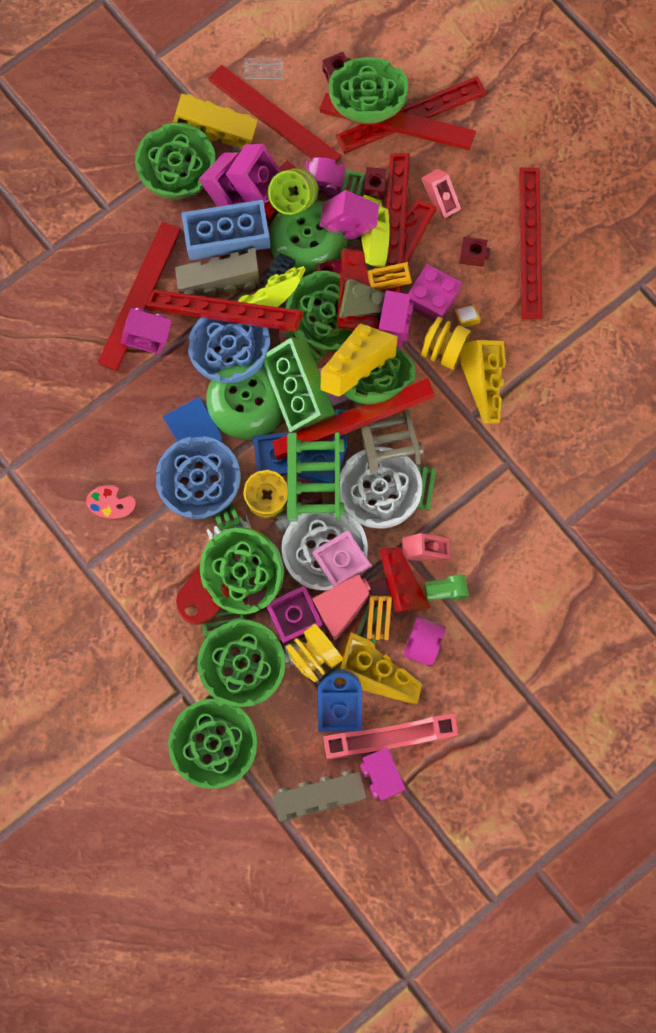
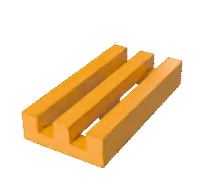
[367,262,412,291]
[366,595,392,640]

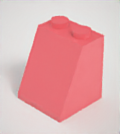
[312,574,371,643]

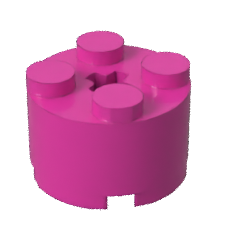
[305,157,345,198]
[403,616,446,667]

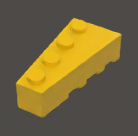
[173,93,258,148]
[321,323,398,397]

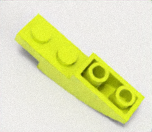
[361,195,389,268]
[238,266,306,307]

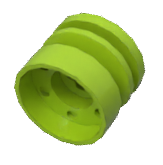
[268,168,319,215]

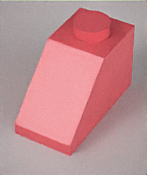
[421,169,461,219]
[402,533,451,561]

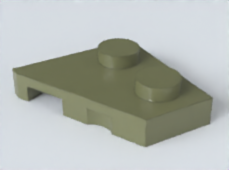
[339,279,385,318]

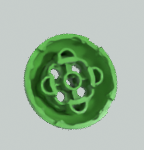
[329,57,408,124]
[135,123,216,200]
[269,199,348,277]
[286,271,353,352]
[343,347,416,404]
[206,360,284,440]
[200,527,284,614]
[198,620,285,708]
[168,699,257,789]

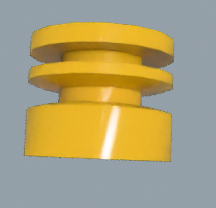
[421,316,471,370]
[244,470,288,519]
[286,623,344,683]

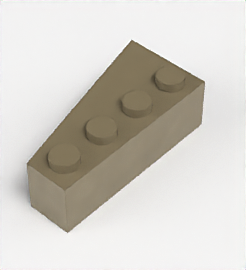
[175,248,260,296]
[272,769,366,822]

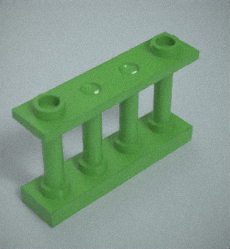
[287,432,345,522]

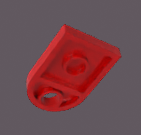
[176,565,238,625]

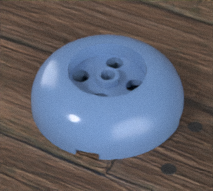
[188,318,270,383]
[156,436,241,519]

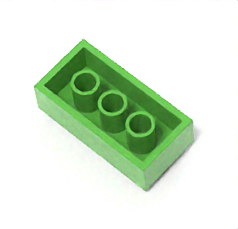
[261,337,335,432]

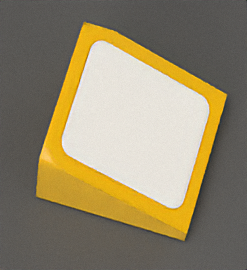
[454,304,481,328]

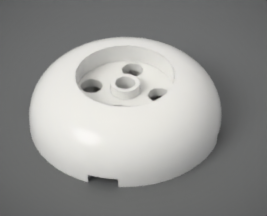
[340,447,422,529]
[282,512,368,591]

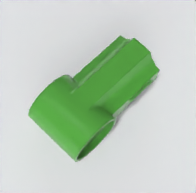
[425,574,469,601]

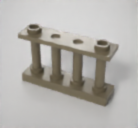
[355,402,424,473]

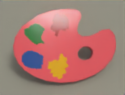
[86,485,136,519]

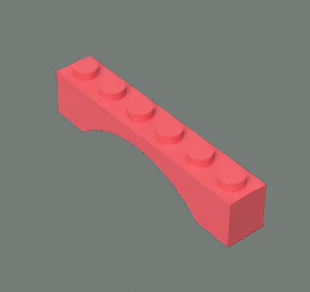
[323,713,459,760]

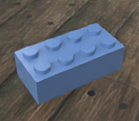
[182,200,270,261]

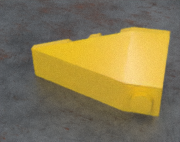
[459,340,506,424]
[332,632,422,705]

